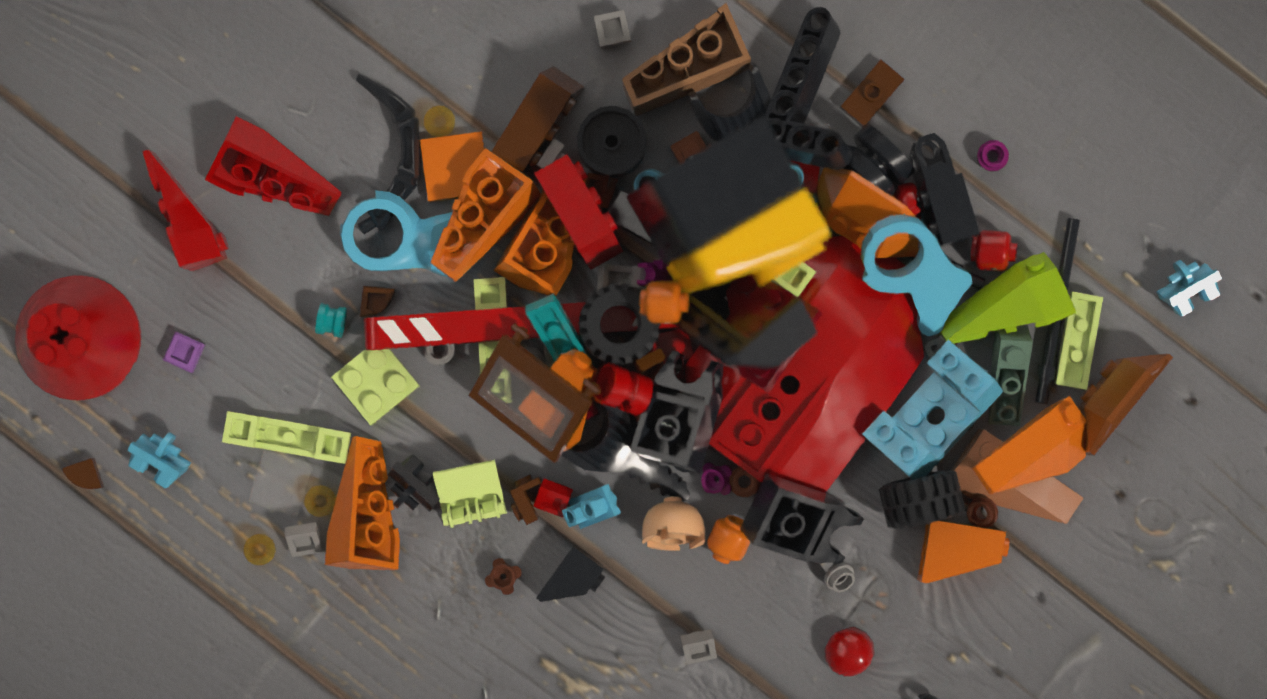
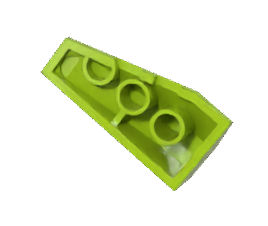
[940,252,1076,344]

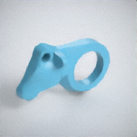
[340,190,453,277]
[860,215,972,336]

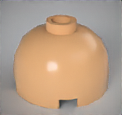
[642,497,705,551]

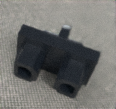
[388,454,440,512]

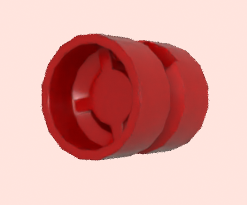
[593,363,653,416]

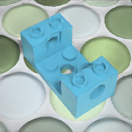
[863,340,1003,480]

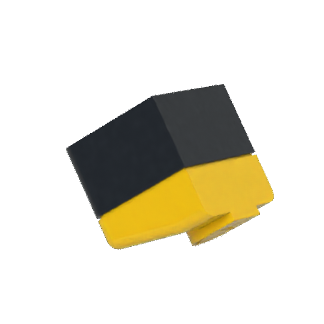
[626,116,830,293]

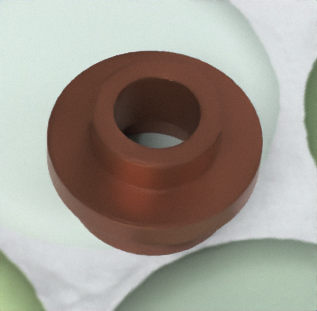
[729,467,760,497]
[967,497,998,528]

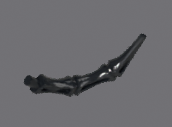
[356,74,421,235]

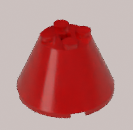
[15,275,141,400]

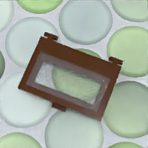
[468,324,601,463]

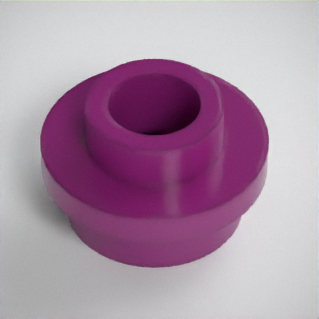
[977,140,1009,172]

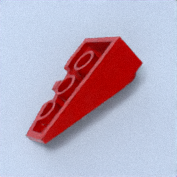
[205,116,342,216]
[142,150,229,272]

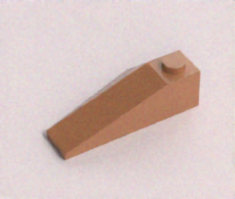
[951,429,1083,524]

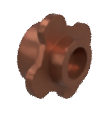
[485,558,522,595]

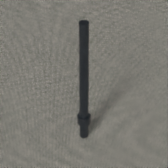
[1035,218,1080,405]

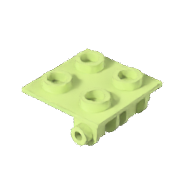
[432,460,507,528]

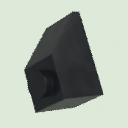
[536,545,605,602]

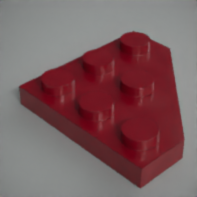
[726,273,822,393]

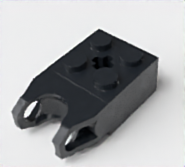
[909,133,980,247]
[630,350,724,473]
[740,473,864,564]

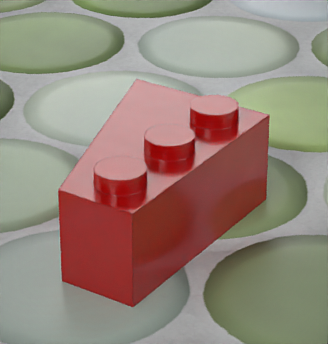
[534,154,623,270]

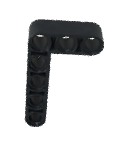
[764,7,852,170]

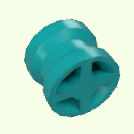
[315,303,347,338]

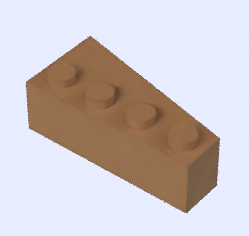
[622,3,751,116]

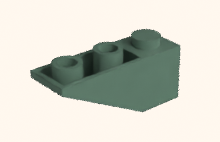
[988,325,1033,426]

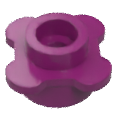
[701,462,732,495]

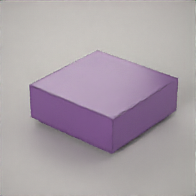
[163,331,206,373]

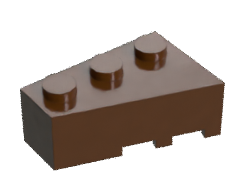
[491,66,584,173]

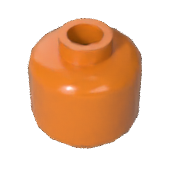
[640,281,689,323]
[707,515,751,564]

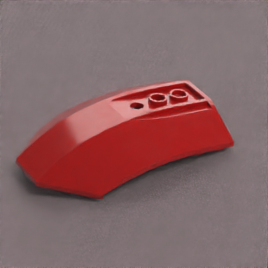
[684,235,924,493]

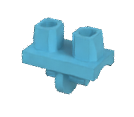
[1157,260,1222,316]
[127,432,191,488]
[562,484,621,529]

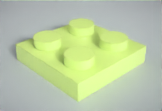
[331,349,420,426]

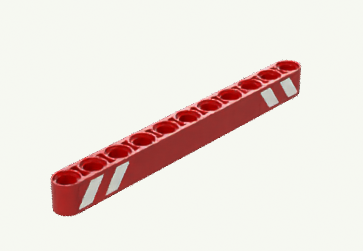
[363,302,677,350]

